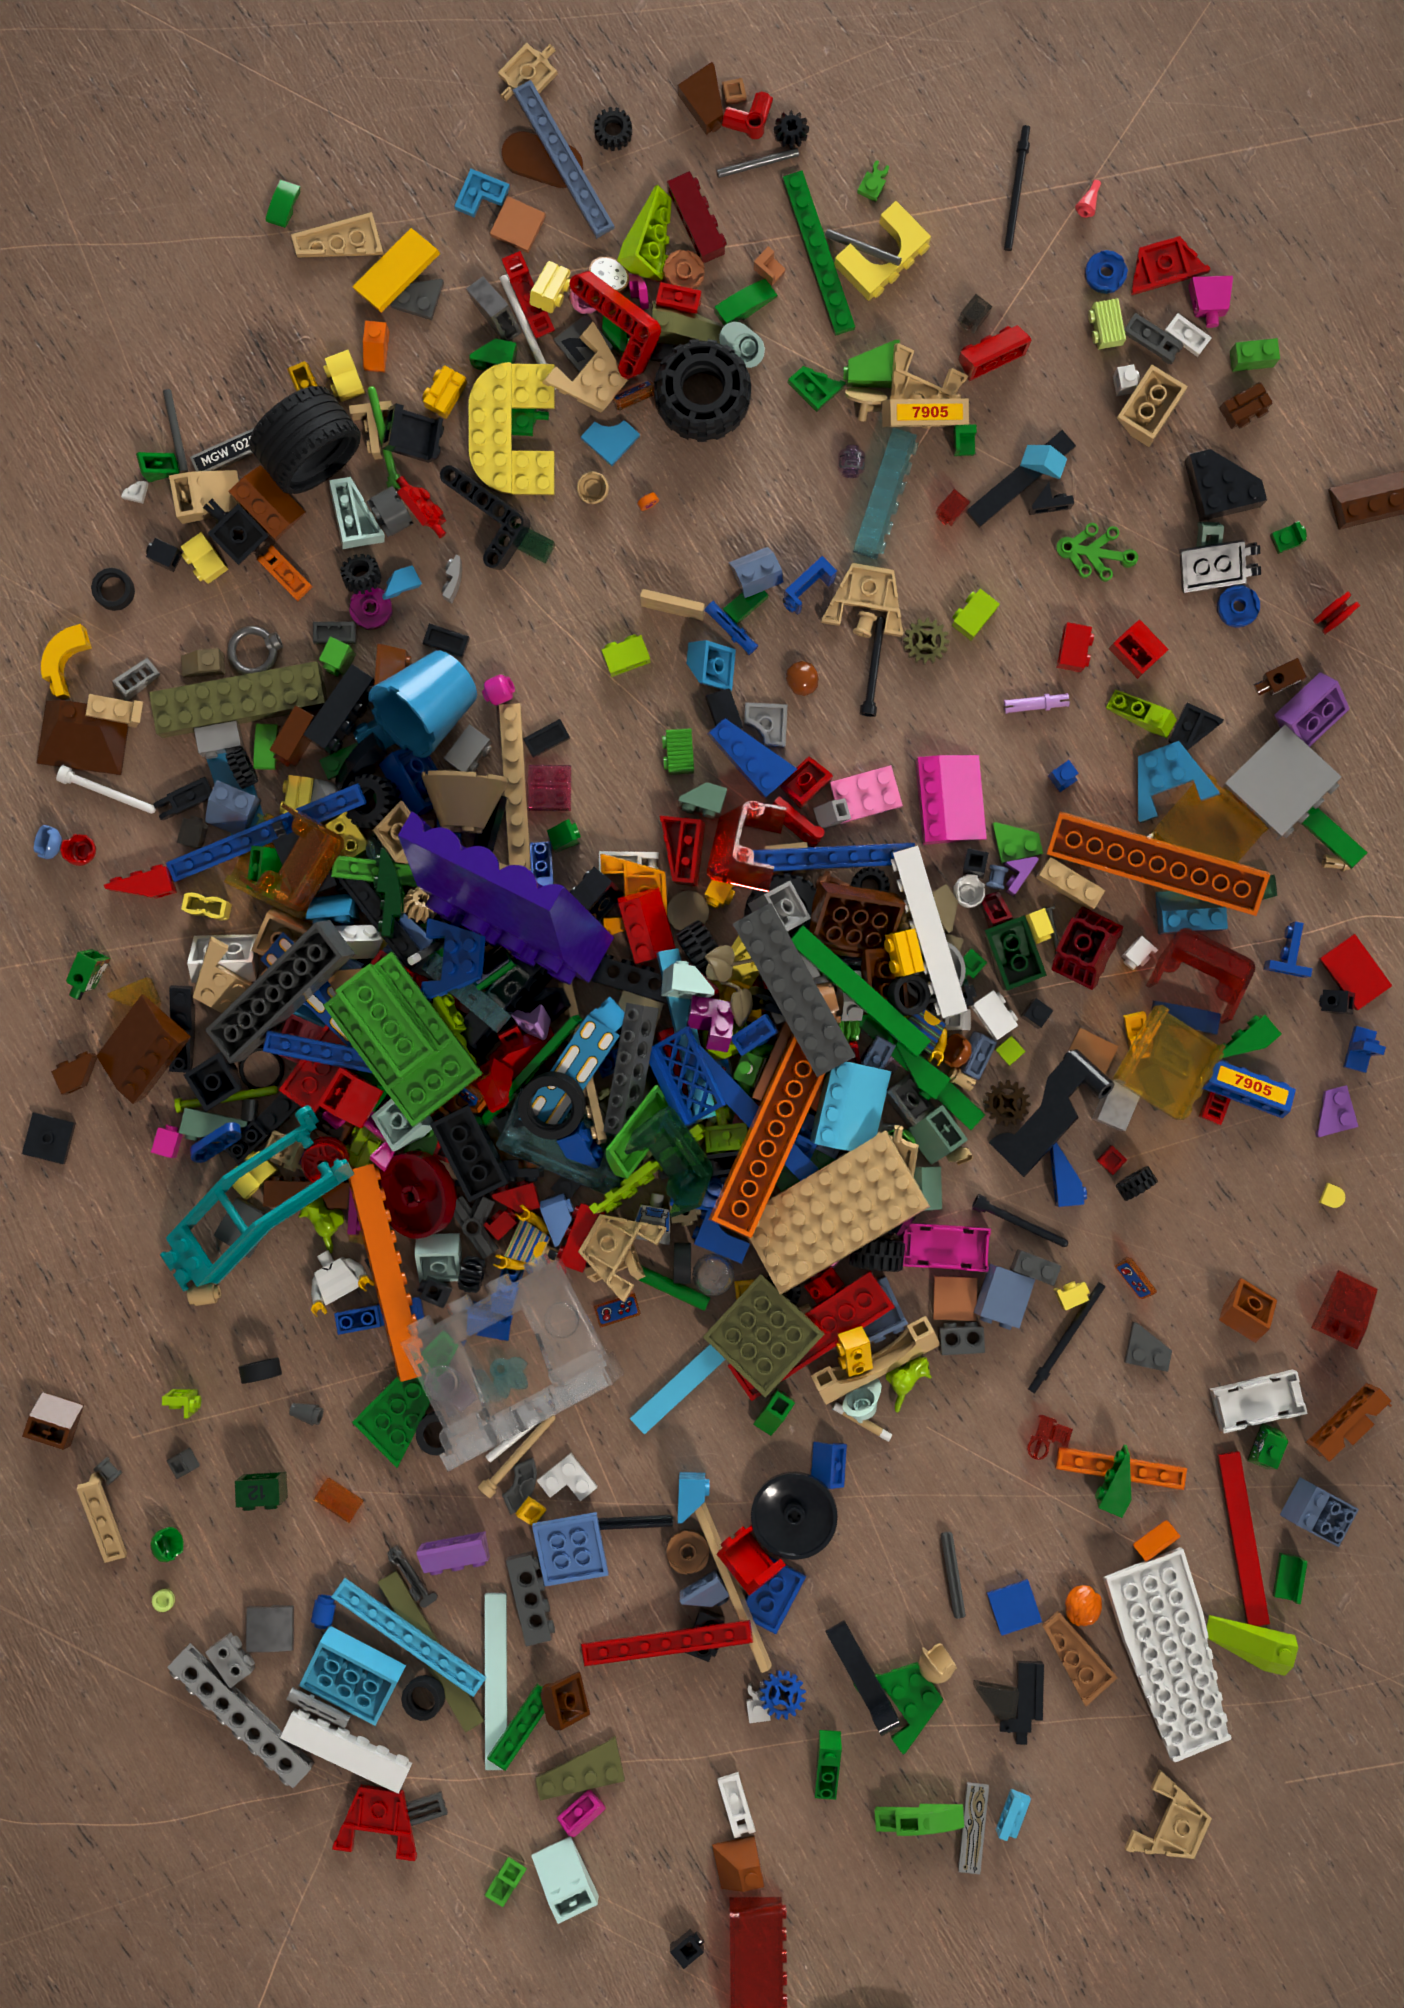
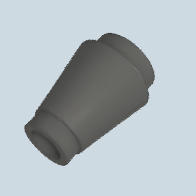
[289,1403,324,1426]

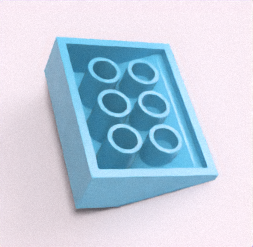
[810,1061,891,1151]
[299,1626,406,1726]

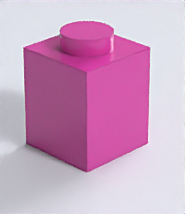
[151,1124,183,1158]

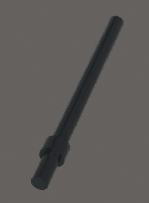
[1004,125,1030,251]
[1028,1282,1106,1394]

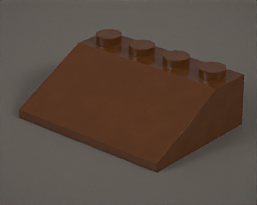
[810,881,906,958]
[96,994,191,1104]

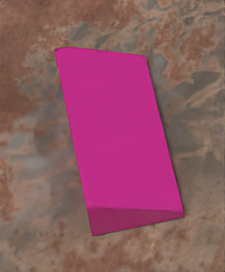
[557,1789,606,1837]

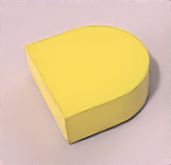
[1319,1183,1345,1208]

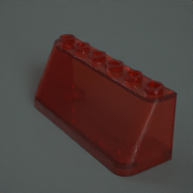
[729,1897,787,2008]

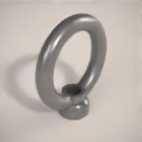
[227,626,283,675]

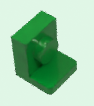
[1270,521,1307,554]

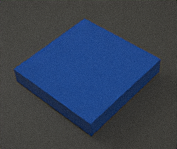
[987,1579,1042,1636]

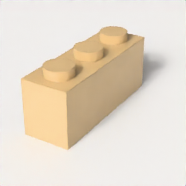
[1036,857,1105,910]

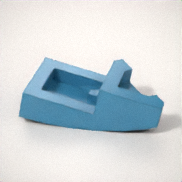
[382,565,422,600]

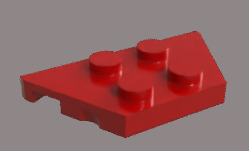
[1131,236,1211,295]

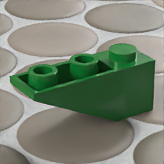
[1212,1015,1282,1059]
[1095,1444,1132,1518]
[815,1730,842,1800]

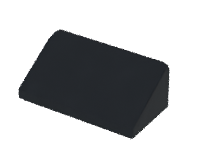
[705,688,743,729]

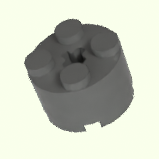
[366,486,413,537]

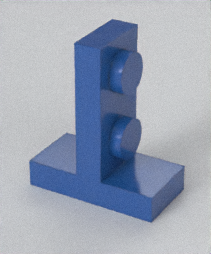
[1263,921,1313,978]
[731,1014,778,1056]
[1343,1026,1386,1073]

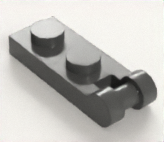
[1124,313,1184,364]

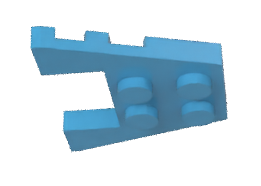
[1138,741,1220,823]

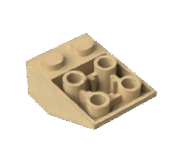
[169,470,243,524]

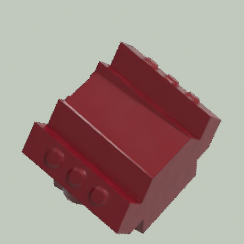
[1051,906,1124,990]

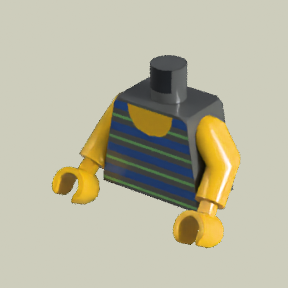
[904,1003,947,1066]

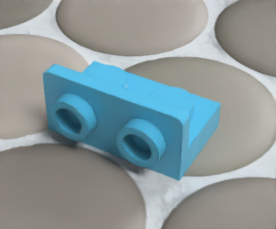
[995,1789,1031,1841]

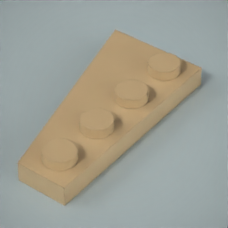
[291,212,384,258]

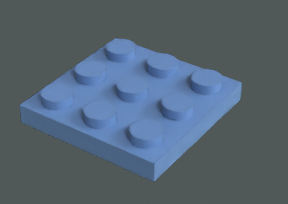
[532,1512,609,1586]

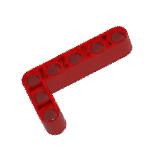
[569,271,661,379]

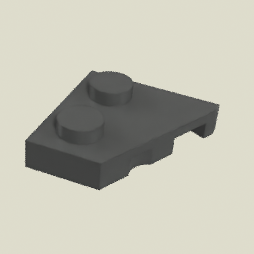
[1124,1322,1172,1372]

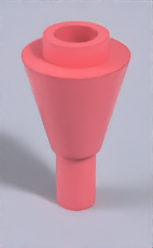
[1075,180,1101,218]

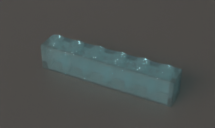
[853,427,919,560]

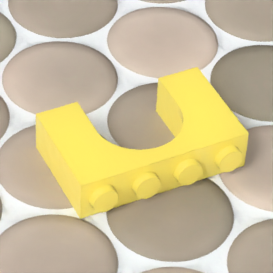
[834,201,931,301]

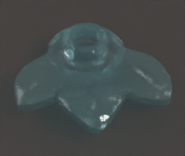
[490,1357,528,1399]

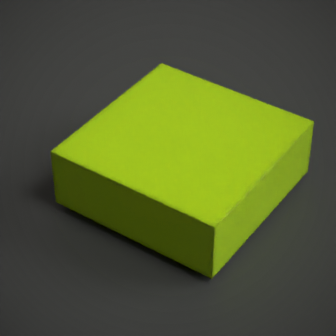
[995,1036,1026,1066]

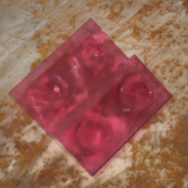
[528,765,571,811]

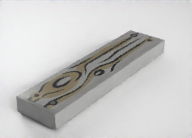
[958,1782,989,1875]

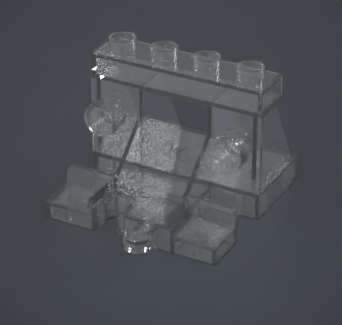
[401,1253,625,1472]

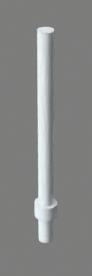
[499,275,556,390]

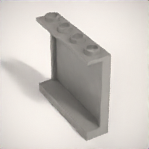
[1222,725,1341,841]

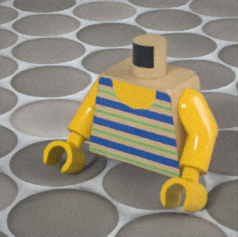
[493,1205,559,1270]

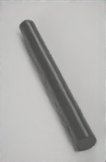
[717,148,799,178]
[825,229,902,266]
[163,389,188,473]

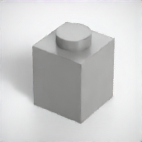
[813,798,851,828]

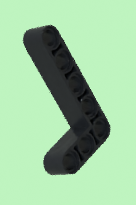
[440,465,531,570]
[825,1620,901,1736]

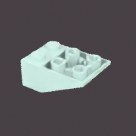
[531,1836,599,1924]

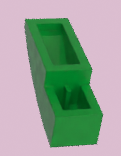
[714,279,778,326]

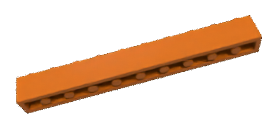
[348,1164,428,1382]

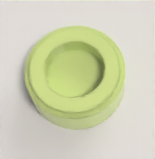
[152,1589,175,1612]

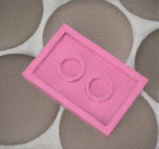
[829,765,903,824]

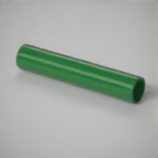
[634,1265,711,1311]

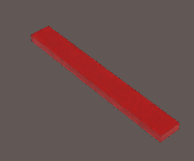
[1217,1451,1270,1626]
[581,1620,754,1667]

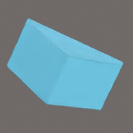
[1020,445,1067,479]

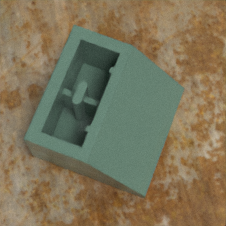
[679,782,727,820]
[906,1105,968,1165]

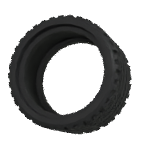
[249,386,361,494]

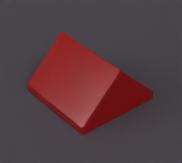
[779,756,833,809]

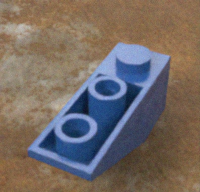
[530,841,555,886]

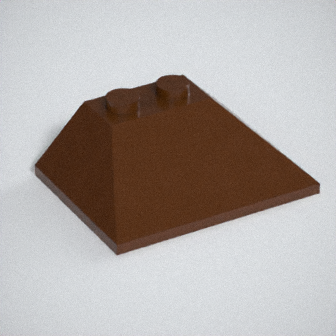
[37,700,129,775]

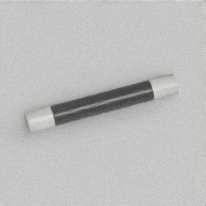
[407,938,445,965]

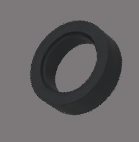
[518,1071,586,1140]

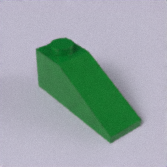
[894,1041,951,1101]

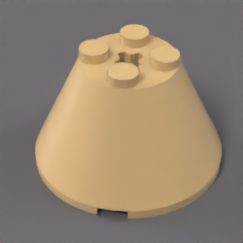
[422,771,508,834]

